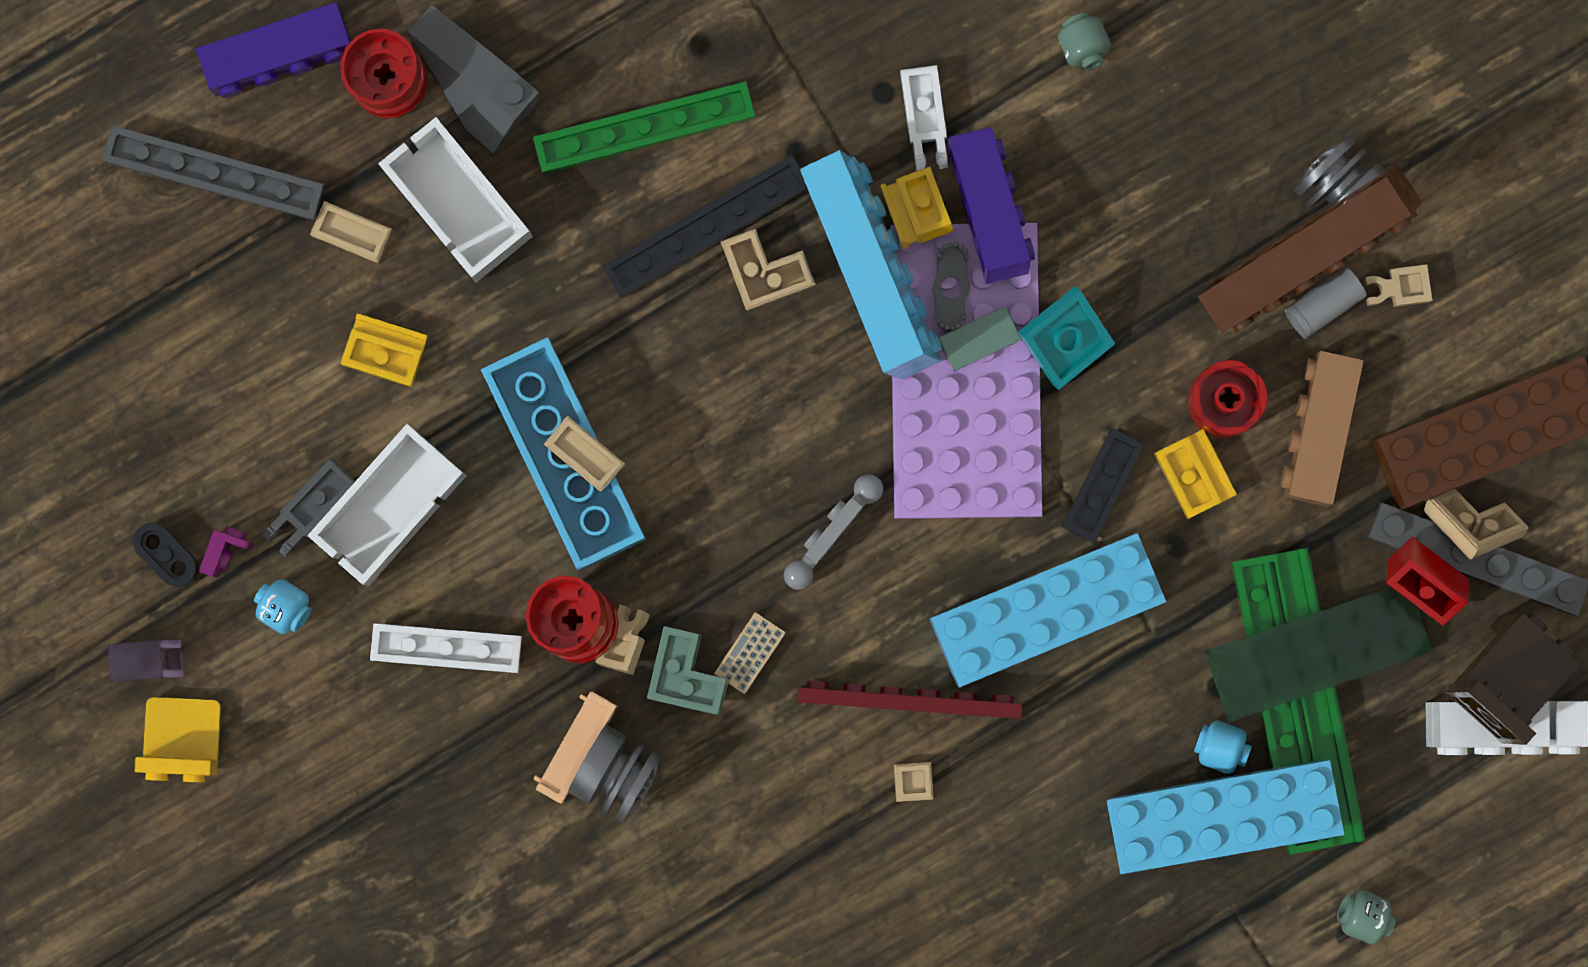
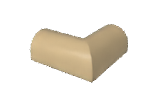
[721,229,816,311]
[1424,488,1529,559]

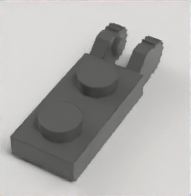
[263,458,355,557]

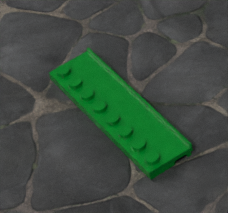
[1231,548,1366,855]

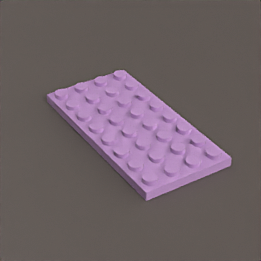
[890,223,1042,519]

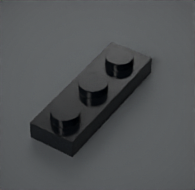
[1061,428,1145,544]

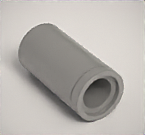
[1285,267,1367,339]

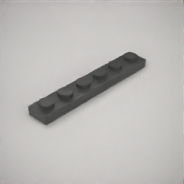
[102,125,325,221]
[1367,503,1588,616]

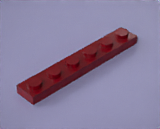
[798,681,1022,719]

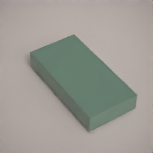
[939,306,1021,372]

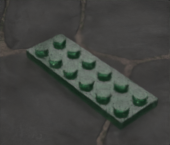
[1205,587,1432,722]

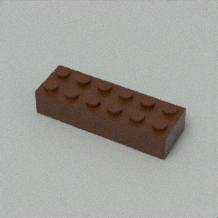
[1197,164,1422,334]
[1370,356,1588,510]

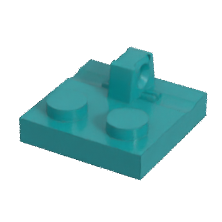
[1017,286,1115,390]

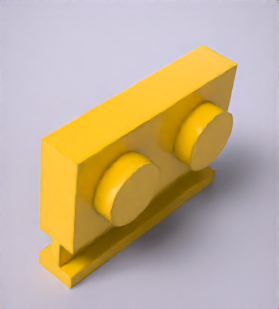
[880,167,954,250]
[340,313,429,388]
[1154,429,1237,519]

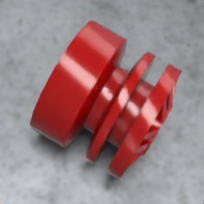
[340,29,428,119]
[525,575,619,664]

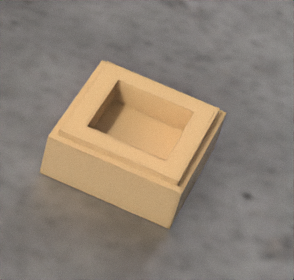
[894,762,934,802]

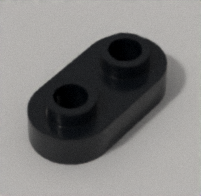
[133,523,198,587]

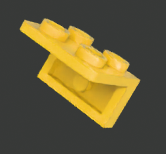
[135,697,221,782]

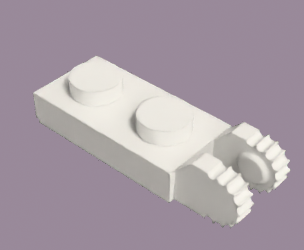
[900,65,948,171]

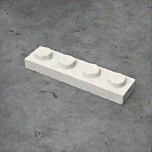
[370,623,522,673]

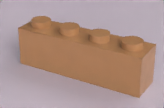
[1281,351,1364,507]

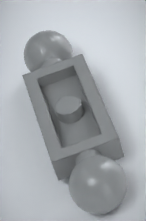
[784,474,883,590]

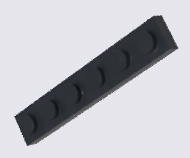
[602,155,808,299]

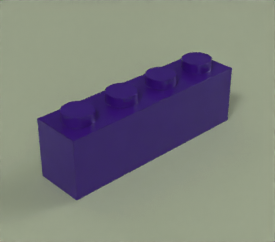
[196,2,351,98]
[948,127,1035,284]

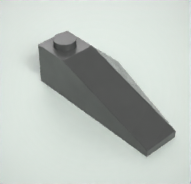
[408,5,542,155]

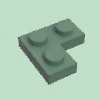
[647,626,729,716]

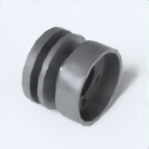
[1294,135,1385,210]
[568,725,661,823]

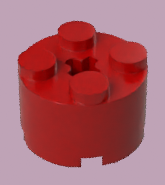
[1188,360,1267,438]

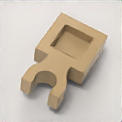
[1363,264,1433,307]
[595,605,649,675]

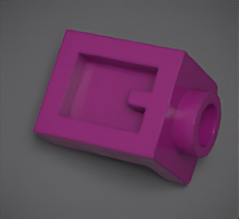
[199,526,254,578]

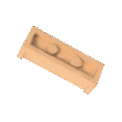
[534,691,618,804]

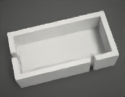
[378,117,533,283]
[308,424,467,586]
[1426,701,1588,755]

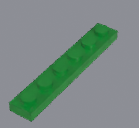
[533,81,755,174]

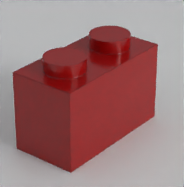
[1386,536,1469,626]

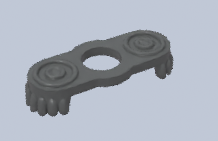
[933,242,970,331]

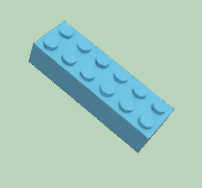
[800,150,942,379]
[481,337,646,572]
[929,533,1166,687]
[1107,759,1344,874]

